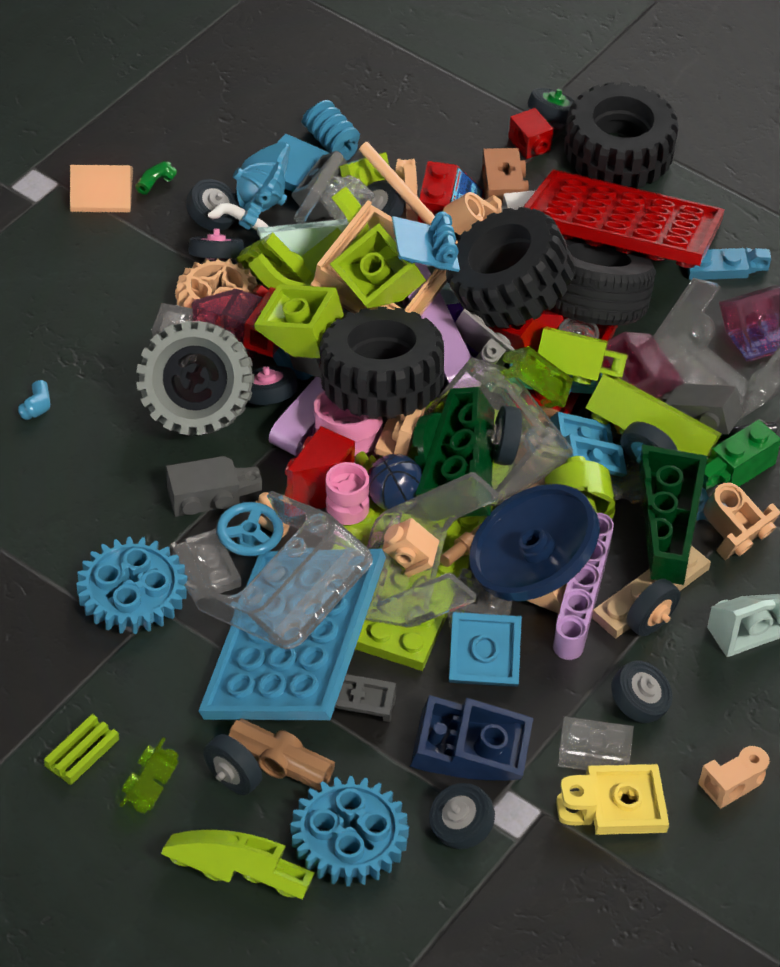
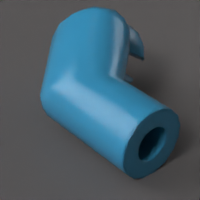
[18,380,51,420]

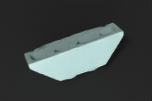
[257,219,349,256]

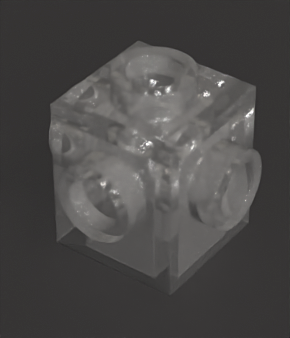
[320,175,375,220]

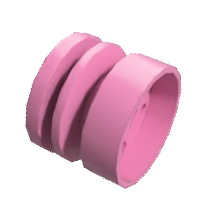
[314,391,383,463]

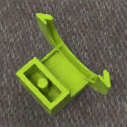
[248,187,369,289]

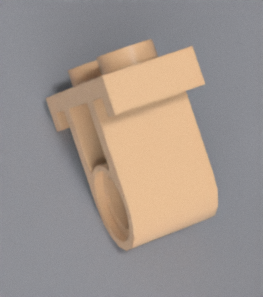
[443,192,502,235]
[704,483,780,560]

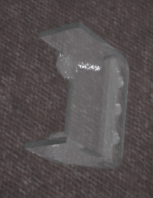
[647,278,780,421]

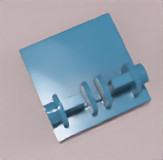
[391,211,460,272]

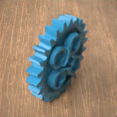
[76,537,188,634]
[291,776,409,886]

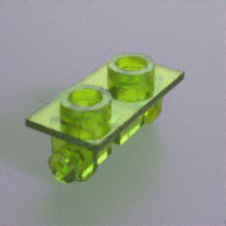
[119,737,178,813]

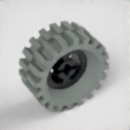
[136,321,254,435]

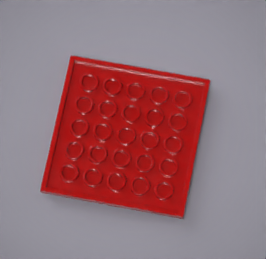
[523,169,725,268]

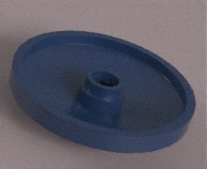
[470,484,600,601]

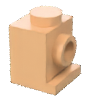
[382,518,439,577]

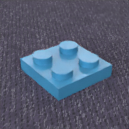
[449,612,522,687]

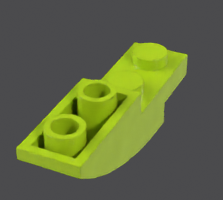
[161,830,314,899]

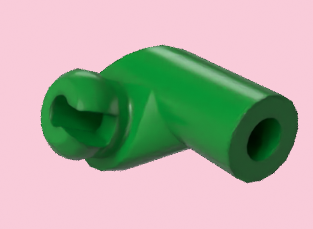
[135,161,177,195]

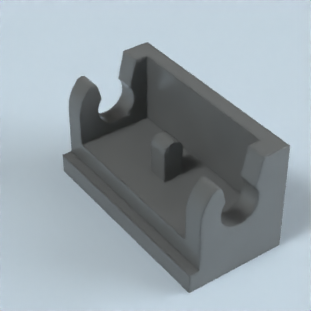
[335,674,396,722]

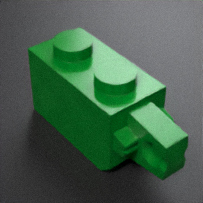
[703,420,780,490]

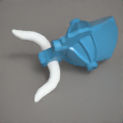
[208,142,290,230]

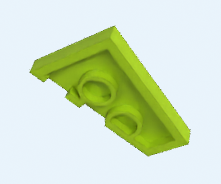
[236,232,312,283]

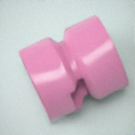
[326,462,369,525]

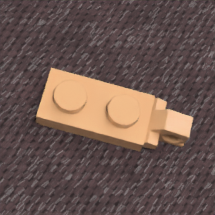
[396,159,418,222]

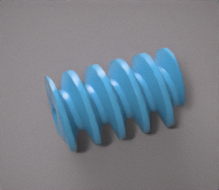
[301,100,360,161]

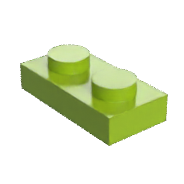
[339,152,390,194]

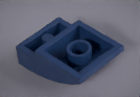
[410,695,533,781]

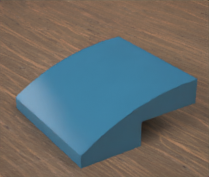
[550,412,627,477]

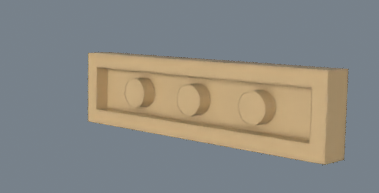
[592,546,711,639]

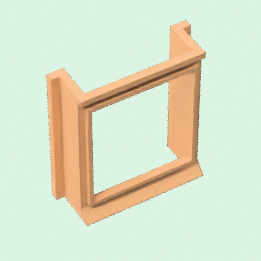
[310,200,447,315]

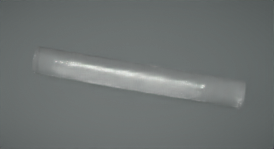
[294,152,343,224]

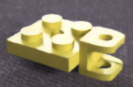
[556,764,669,835]

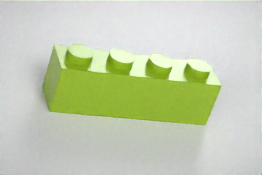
[586,374,722,460]

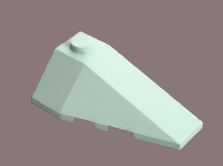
[707,594,780,657]

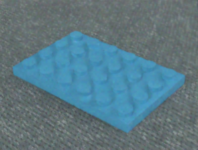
[198,549,386,720]

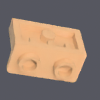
[374,407,426,457]

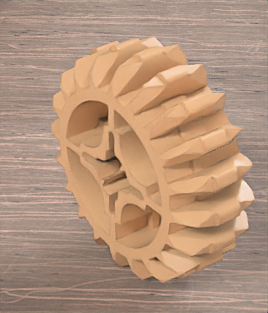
[175,258,257,330]

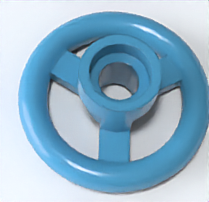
[217,502,284,556]

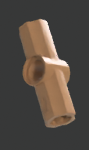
[229,718,335,791]

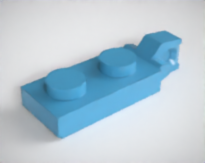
[686,248,771,280]

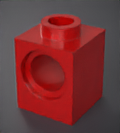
[508,108,553,159]

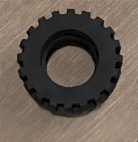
[564,82,679,188]
[446,207,575,328]
[320,307,444,419]

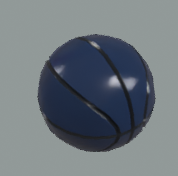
[368,454,422,512]

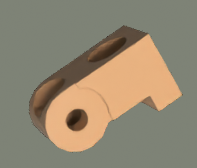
[698,746,770,809]

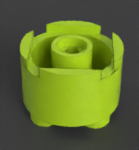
[544,456,615,519]

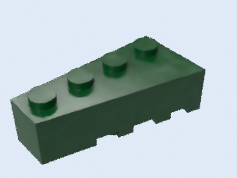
[415,387,495,518]
[639,444,708,585]

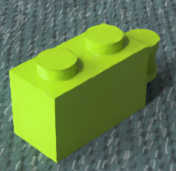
[535,326,628,385]

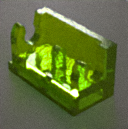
[500,346,573,408]

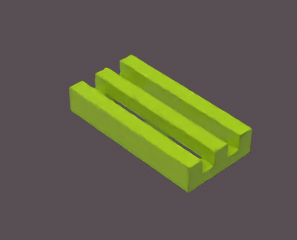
[44,714,119,785]

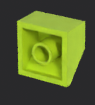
[330,223,427,309]
[254,284,344,359]

